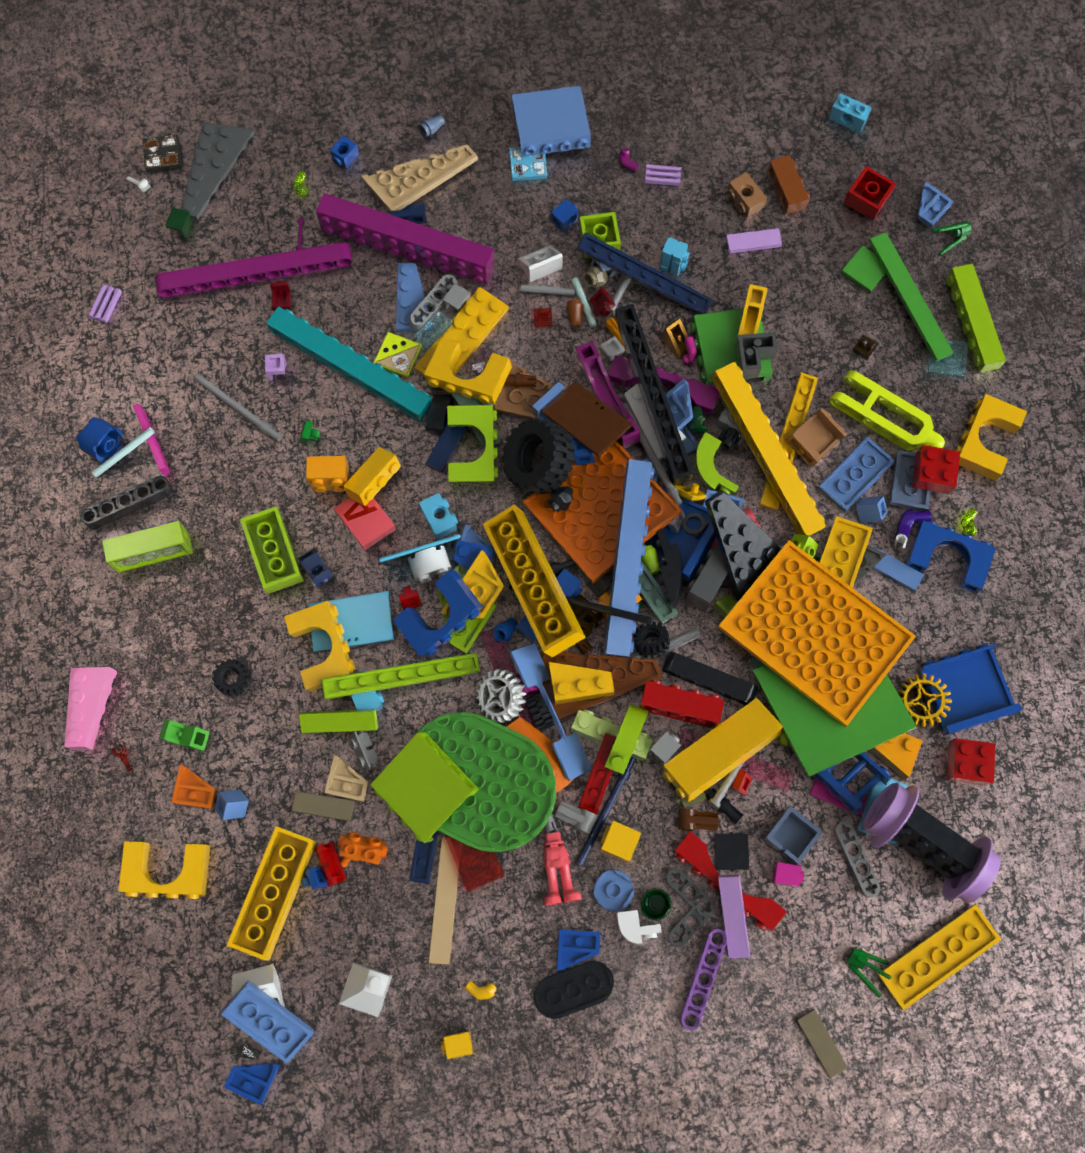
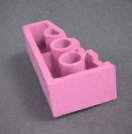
[65,667,117,750]

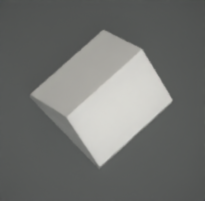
[518,245,563,282]

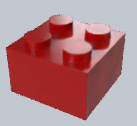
[843,166,897,221]
[912,445,960,494]
[946,738,996,786]

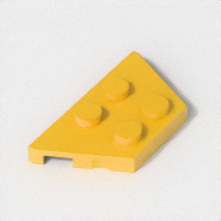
[441,550,505,619]

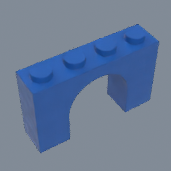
[905,521,996,594]
[393,571,483,657]

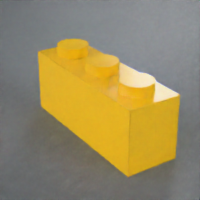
[343,447,401,506]

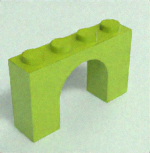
[447,405,498,483]

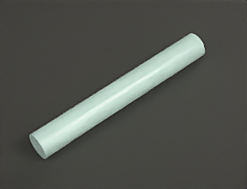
[571,277,597,328]

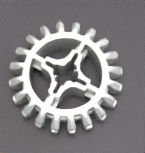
[476,669,527,723]

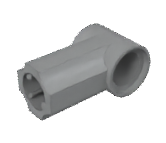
[555,801,598,835]

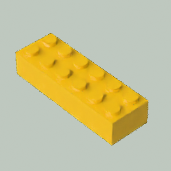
[226,826,317,961]

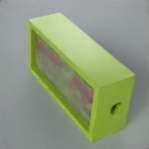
[102,521,193,573]

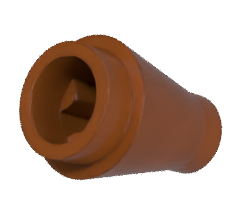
[566,299,584,328]

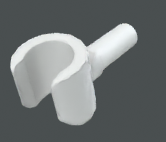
[127,176,151,192]

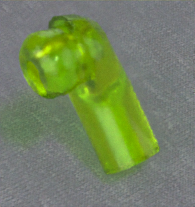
[293,171,308,196]
[961,508,978,536]

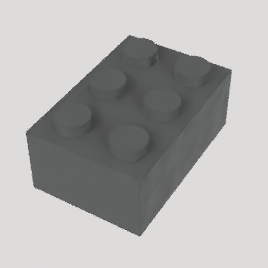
[685,544,728,612]

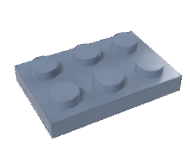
[889,450,931,511]

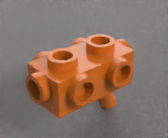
[338,832,388,867]

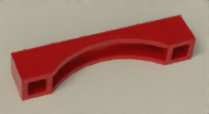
[673,831,787,932]

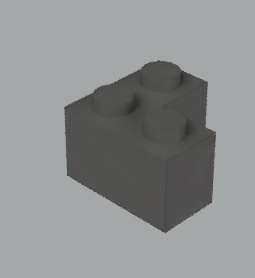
[735,332,778,378]

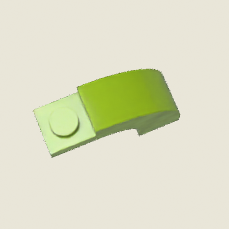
[695,432,739,496]
[605,703,649,774]

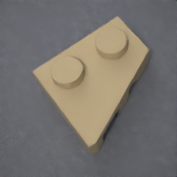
[324,755,369,802]

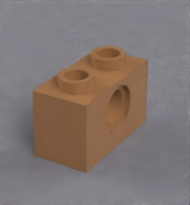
[727,172,767,218]

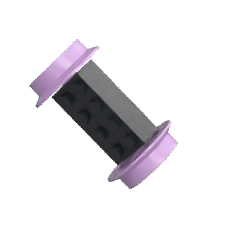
[862,782,1001,903]

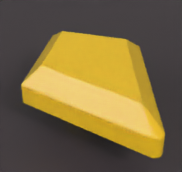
[674,483,707,502]

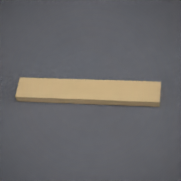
[429,837,462,965]

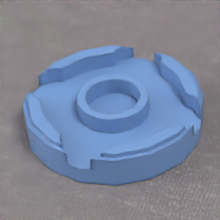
[594,870,634,911]

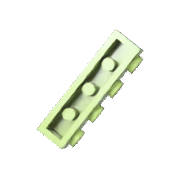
[571,709,653,762]

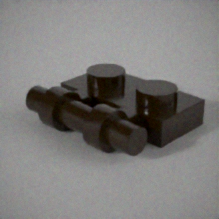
[570,594,604,637]

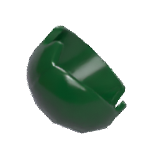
[687,406,708,434]
[641,888,672,921]

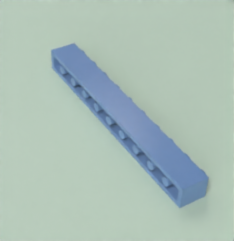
[604,459,654,657]

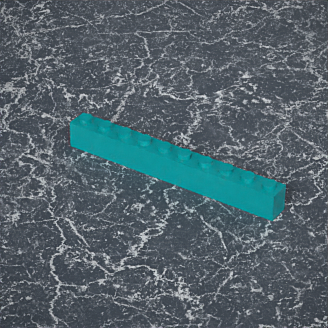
[266,307,432,422]

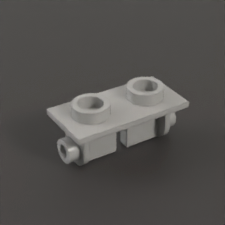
[349,731,379,773]

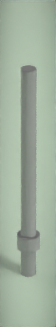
[194,374,283,442]

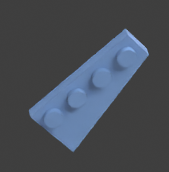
[396,263,433,332]

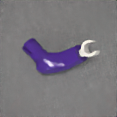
[894,509,932,548]

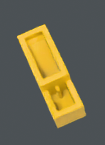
[737,284,768,337]

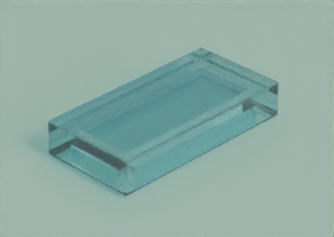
[414,310,453,349]

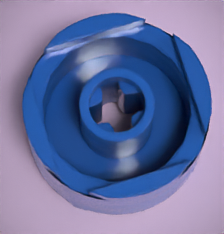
[76,417,123,462]

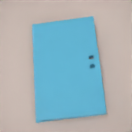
[379,534,461,563]
[308,591,394,652]

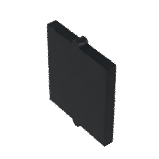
[714,832,749,872]

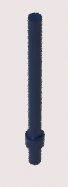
[575,756,637,866]

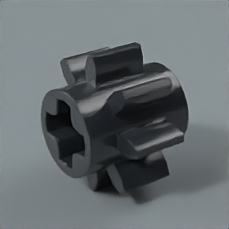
[718,428,742,451]

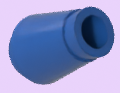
[493,617,518,642]

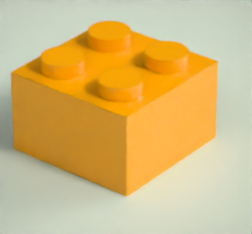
[306,456,350,493]

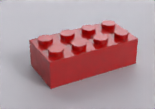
[639,680,725,729]

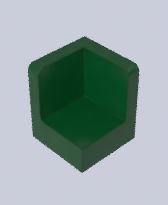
[165,207,193,239]

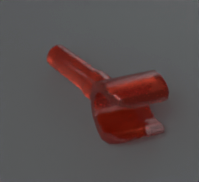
[112,744,133,772]

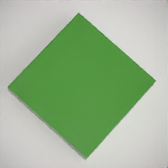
[841,246,886,293]

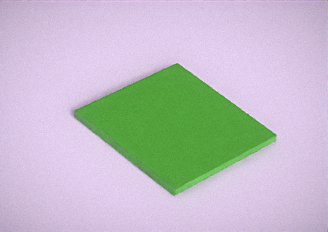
[752,665,917,777]

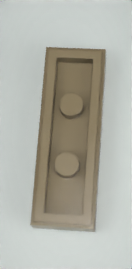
[291,791,355,822]
[796,1009,848,1078]

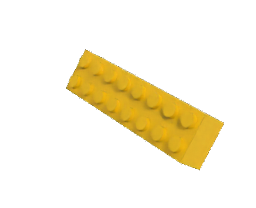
[483,504,586,657]

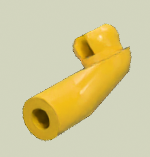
[464,981,496,1000]

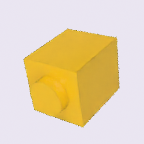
[441,1031,473,1059]

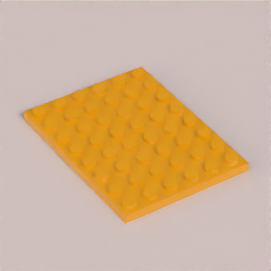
[718,540,916,727]

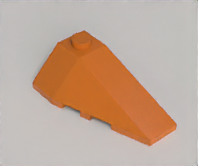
[506,717,573,793]

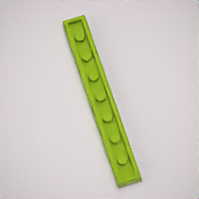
[321,653,480,700]

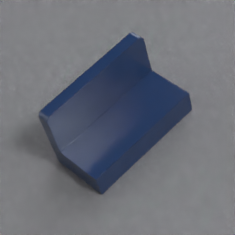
[389,203,427,224]

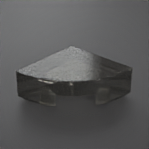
[229,1045,260,1060]

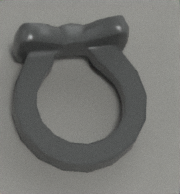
[682,513,709,539]

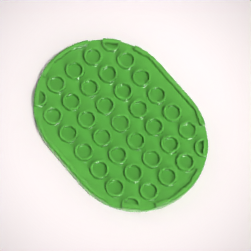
[413,712,556,852]

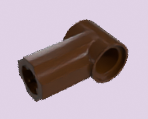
[678,808,719,831]

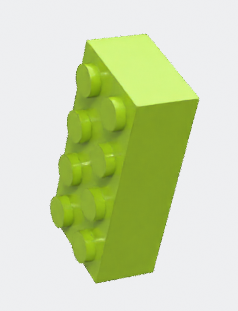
[240,506,304,594]

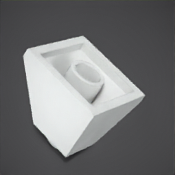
[339,963,392,1017]

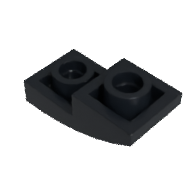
[425,394,453,432]

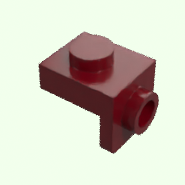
[270,281,291,311]
[589,288,616,317]

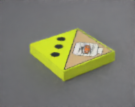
[374,332,422,378]

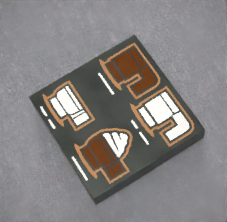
[142,134,182,172]

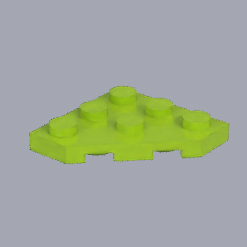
[438,590,497,654]

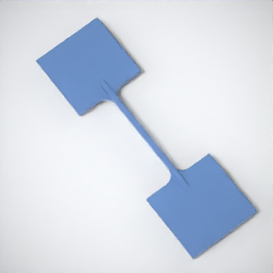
[510,643,592,781]

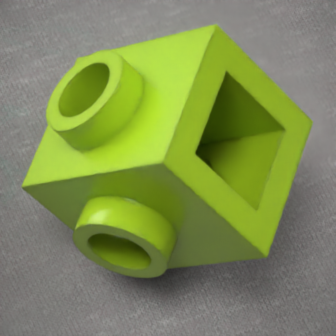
[791,534,819,558]

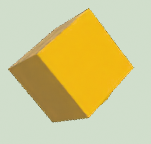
[600,821,641,863]

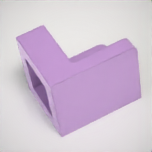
[265,354,287,380]

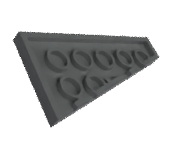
[180,122,255,220]

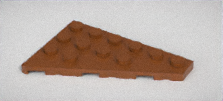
[539,651,663,720]

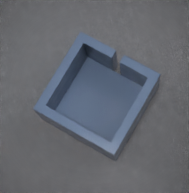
[762,806,823,865]

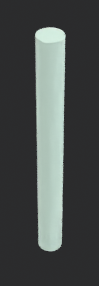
[92,427,155,477]

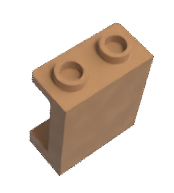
[786,407,847,467]

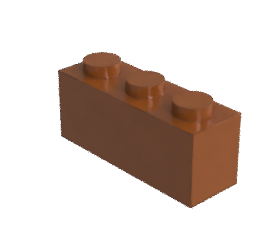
[767,155,810,215]

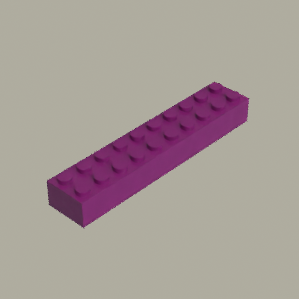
[316,193,495,284]

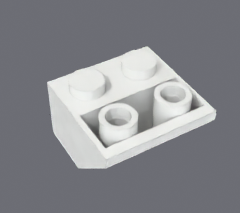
[232,964,284,1007]

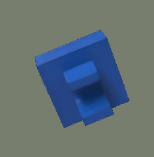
[301,866,327,890]

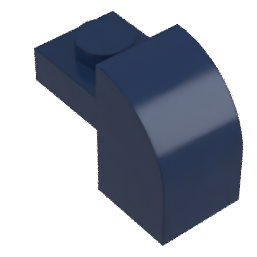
[298,548,333,587]

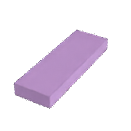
[726,228,782,254]

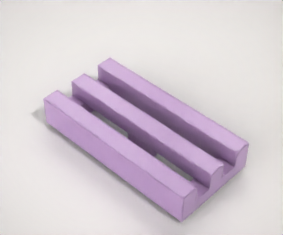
[645,164,681,186]
[89,284,122,323]

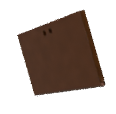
[541,381,632,457]

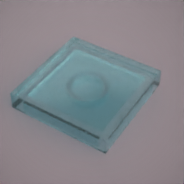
[927,340,968,379]

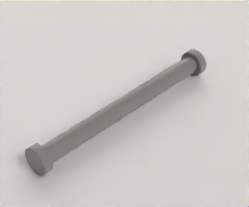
[708,762,745,809]

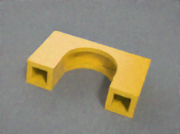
[424,337,512,405]
[955,394,1028,481]
[284,601,356,692]
[118,841,211,899]

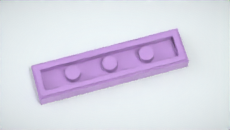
[718,874,750,958]

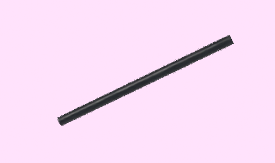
[509,583,652,625]

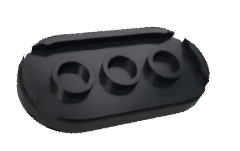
[534,961,614,1019]

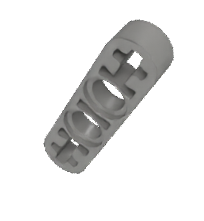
[409,274,457,330]
[834,821,880,898]

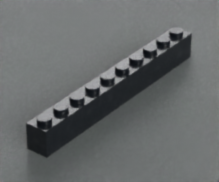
[615,304,694,486]

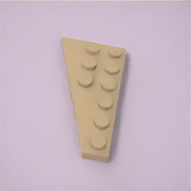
[361,144,478,212]

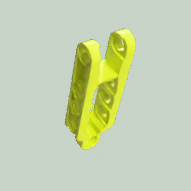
[829,370,945,451]

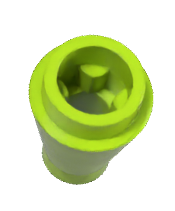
[641,545,661,575]

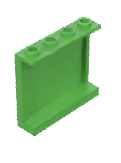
[690,308,773,385]

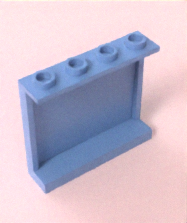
[512,86,591,156]

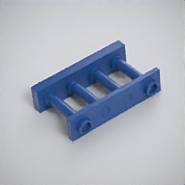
[796,752,891,816]

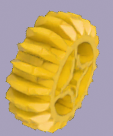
[897,673,952,727]

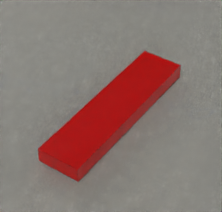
[578,733,617,815]

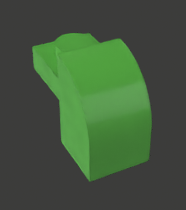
[159,719,210,751]

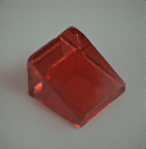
[533,307,552,327]

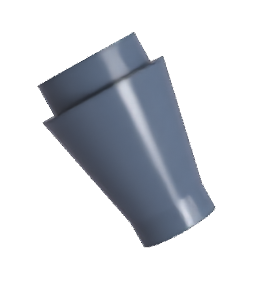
[418,115,445,138]

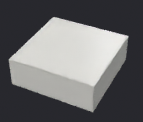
[600,336,625,361]

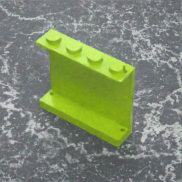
[371,732,479,843]

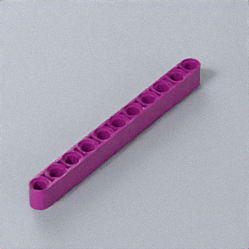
[155,243,352,297]

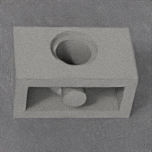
[647,732,681,768]

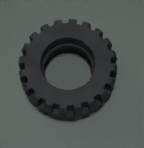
[502,418,575,494]

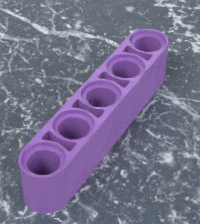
[679,929,727,1030]

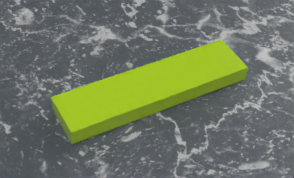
[299,709,378,733]

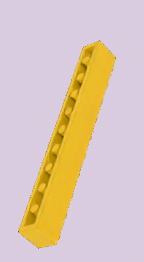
[711,362,826,536]

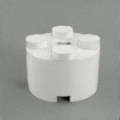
[408,546,452,584]

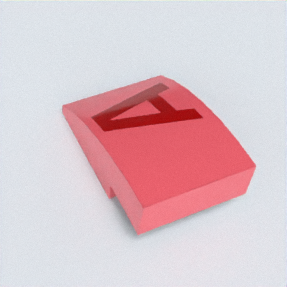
[333,498,396,551]

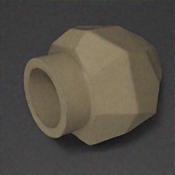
[583,266,608,289]

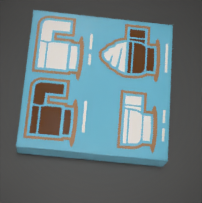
[509,146,547,181]

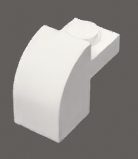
[616,910,662,944]

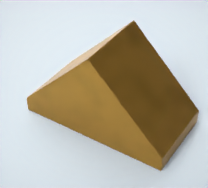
[662,318,688,359]

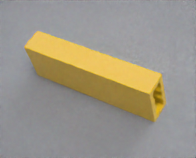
[663,698,783,803]

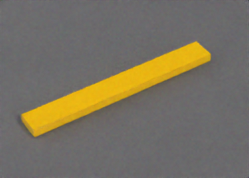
[759,372,818,511]

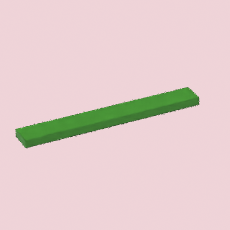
[869,232,954,362]

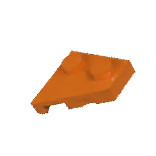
[171,764,217,809]

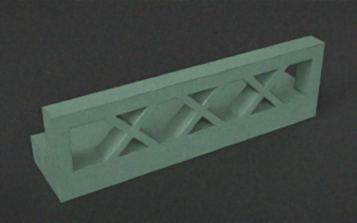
[638,560,678,624]

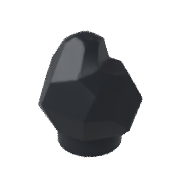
[547,486,573,513]

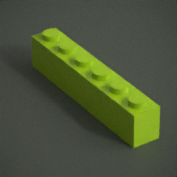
[947,264,1006,373]

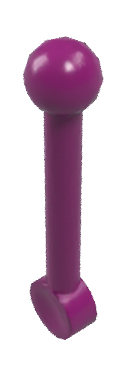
[295,218,305,250]

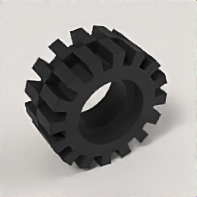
[633,621,670,659]
[212,659,250,696]
[526,693,554,731]

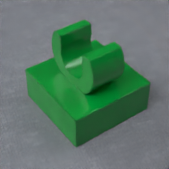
[299,420,320,445]

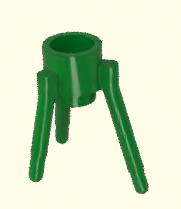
[932,221,971,255]
[846,948,891,998]

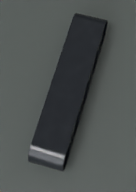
[80,476,173,530]
[662,652,758,705]

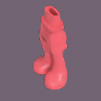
[543,832,582,906]

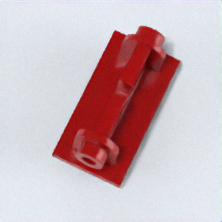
[315,841,347,887]

